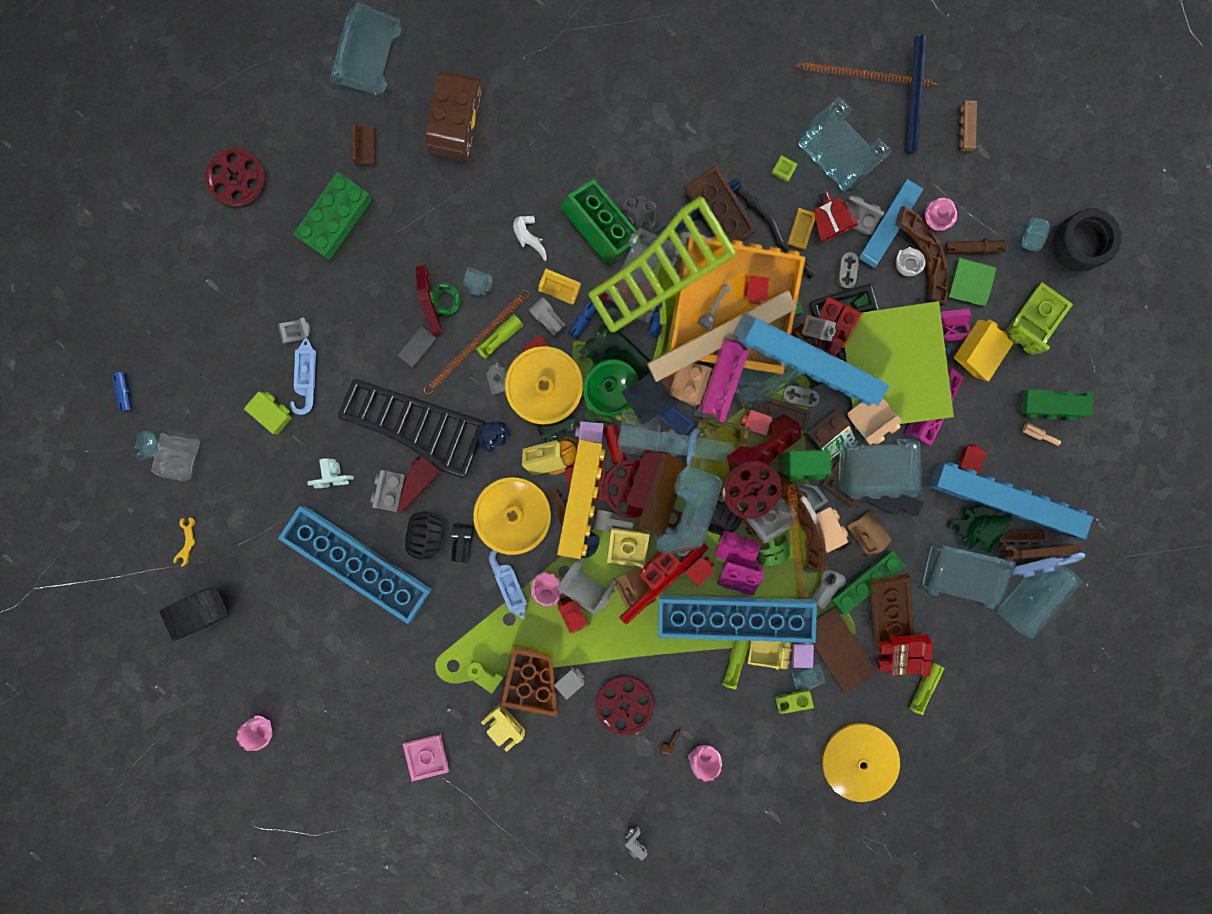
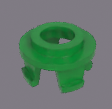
[431,283,461,316]

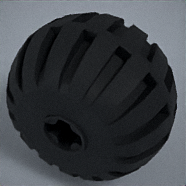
[695,493,742,535]
[405,511,442,560]

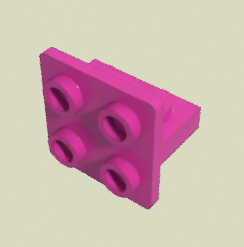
[717,560,764,595]

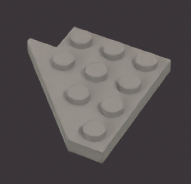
[732,475,828,544]

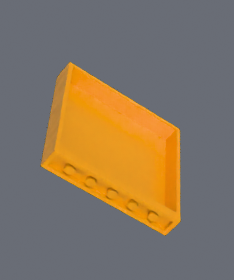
[666,235,805,374]

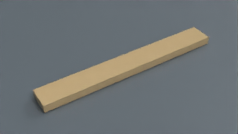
[647,291,797,382]

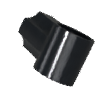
[451,524,473,563]

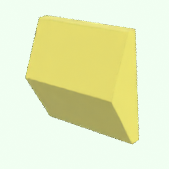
[607,528,650,567]

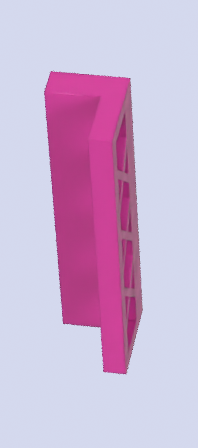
[941,309,971,341]
[700,338,749,422]
[905,367,964,446]

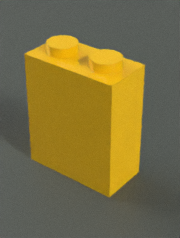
[954,319,1013,382]

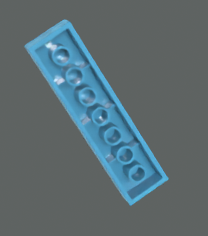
[733,312,890,406]
[927,462,1093,539]
[278,506,433,624]
[658,595,817,643]

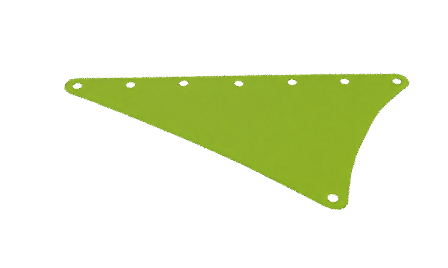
[435,372,856,683]

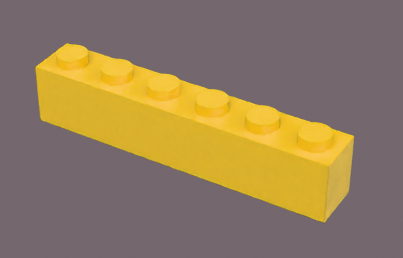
[557,440,605,559]

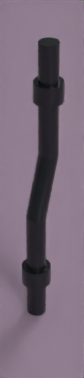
[737,186,816,278]

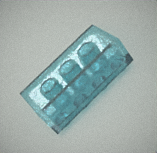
[996,556,1083,639]

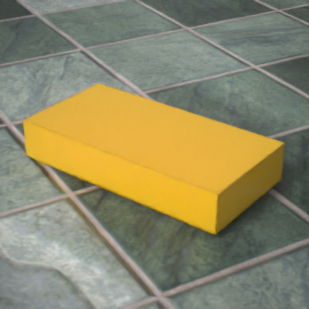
[787,208,815,251]

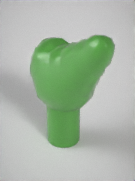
[584,400,614,424]

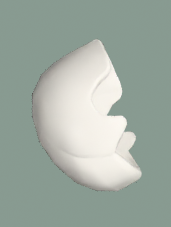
[895,247,926,277]

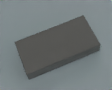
[397,326,437,368]

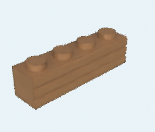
[959,100,977,151]

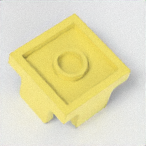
[481,703,526,752]

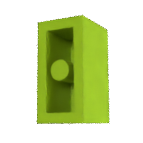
[244,391,293,435]

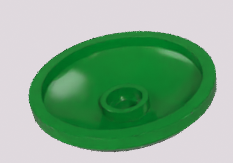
[582,359,639,416]

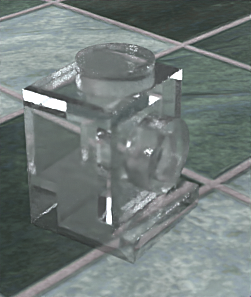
[486,364,507,395]

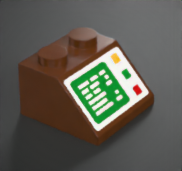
[804,408,857,460]

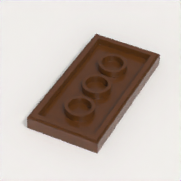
[683,165,756,244]
[638,452,688,537]
[869,574,914,650]
[813,607,877,693]

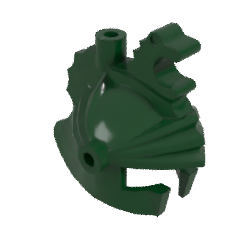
[949,506,1012,554]

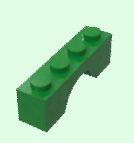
[830,550,905,615]

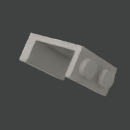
[557,558,616,615]

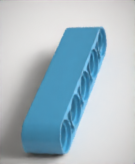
[858,179,923,268]

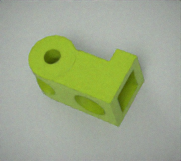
[466,661,505,694]
[775,687,814,714]

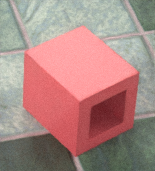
[741,410,772,436]

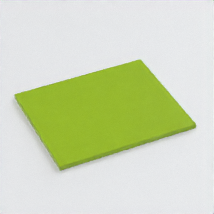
[845,301,954,430]

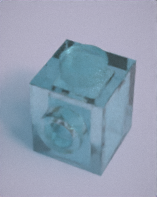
[462,267,493,297]

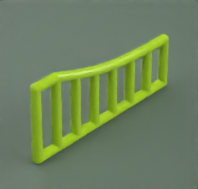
[589,197,736,332]

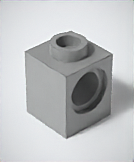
[554,666,584,700]

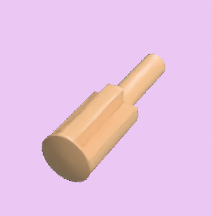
[1022,422,1061,446]

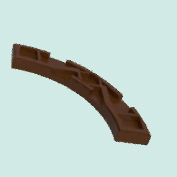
[895,206,949,306]
[770,471,826,573]

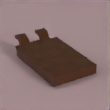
[997,543,1081,561]

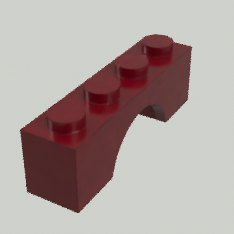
[726,414,802,479]

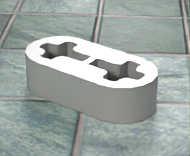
[837,252,859,290]
[782,386,819,408]

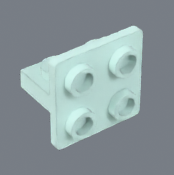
[307,458,354,489]

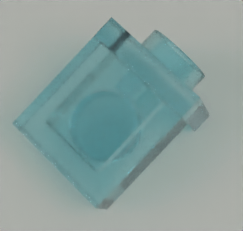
[792,664,826,690]

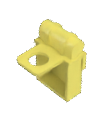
[747,641,792,669]

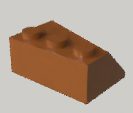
[500,644,558,717]

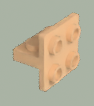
[669,363,712,406]

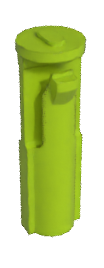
[476,314,523,360]
[722,640,750,689]
[909,662,944,715]

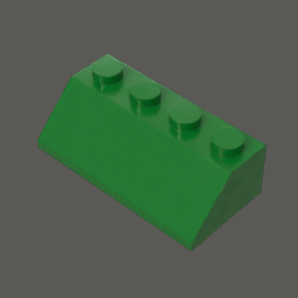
[560,179,642,266]

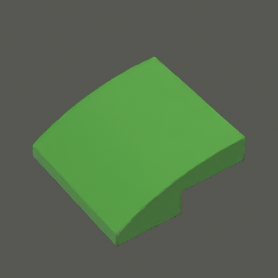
[948,258,996,306]

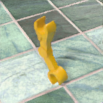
[173,517,195,567]

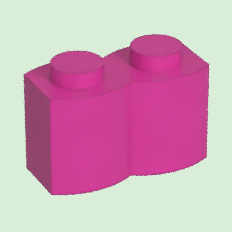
[715,531,761,568]

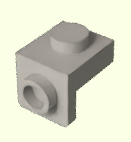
[278,318,310,344]
[624,826,647,861]

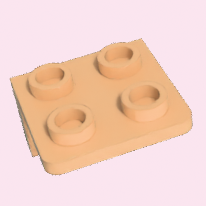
[847,398,902,446]

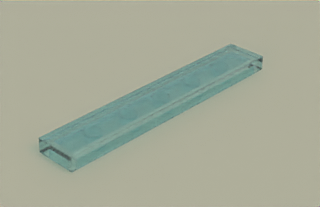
[618,425,735,462]

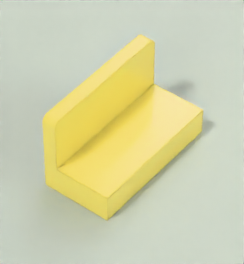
[522,440,566,476]

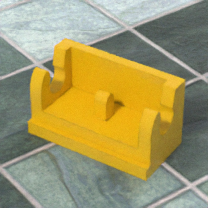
[538,269,581,305]

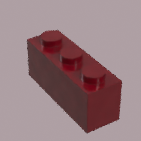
[626,449,661,511]

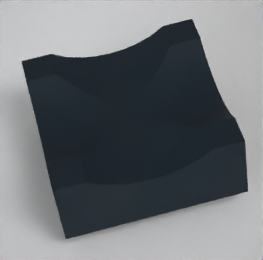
[622,373,676,425]

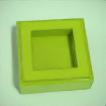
[771,155,798,182]

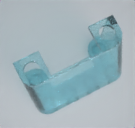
[798,96,892,192]
[839,439,923,499]

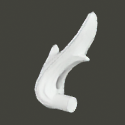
[513,216,547,261]

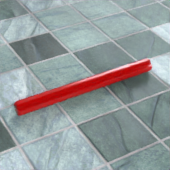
[619,542,708,624]

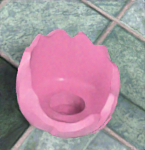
[925,198,957,231]
[530,572,564,607]
[236,715,273,751]
[688,745,722,782]

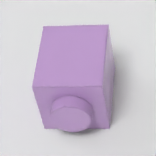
[575,421,603,443]
[790,642,814,668]

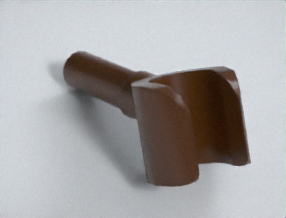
[660,730,680,756]

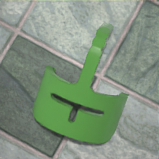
[756,535,790,566]

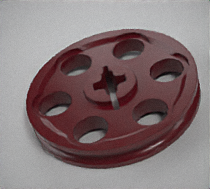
[205,148,265,207]
[602,460,643,518]
[723,461,782,519]
[596,676,654,735]

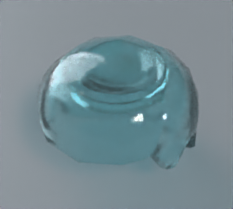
[134,430,159,461]

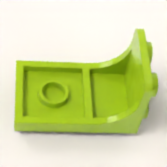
[1005,282,1073,355]

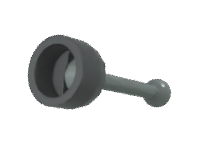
[697,284,730,330]

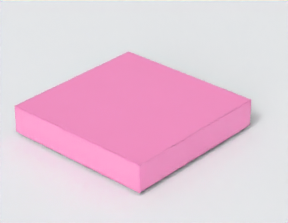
[403,733,450,781]

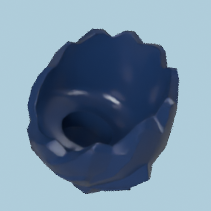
[478,421,510,453]

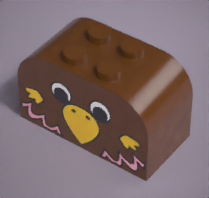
[426,71,483,162]

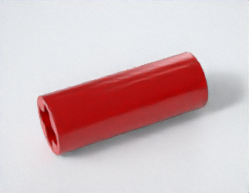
[603,424,627,465]

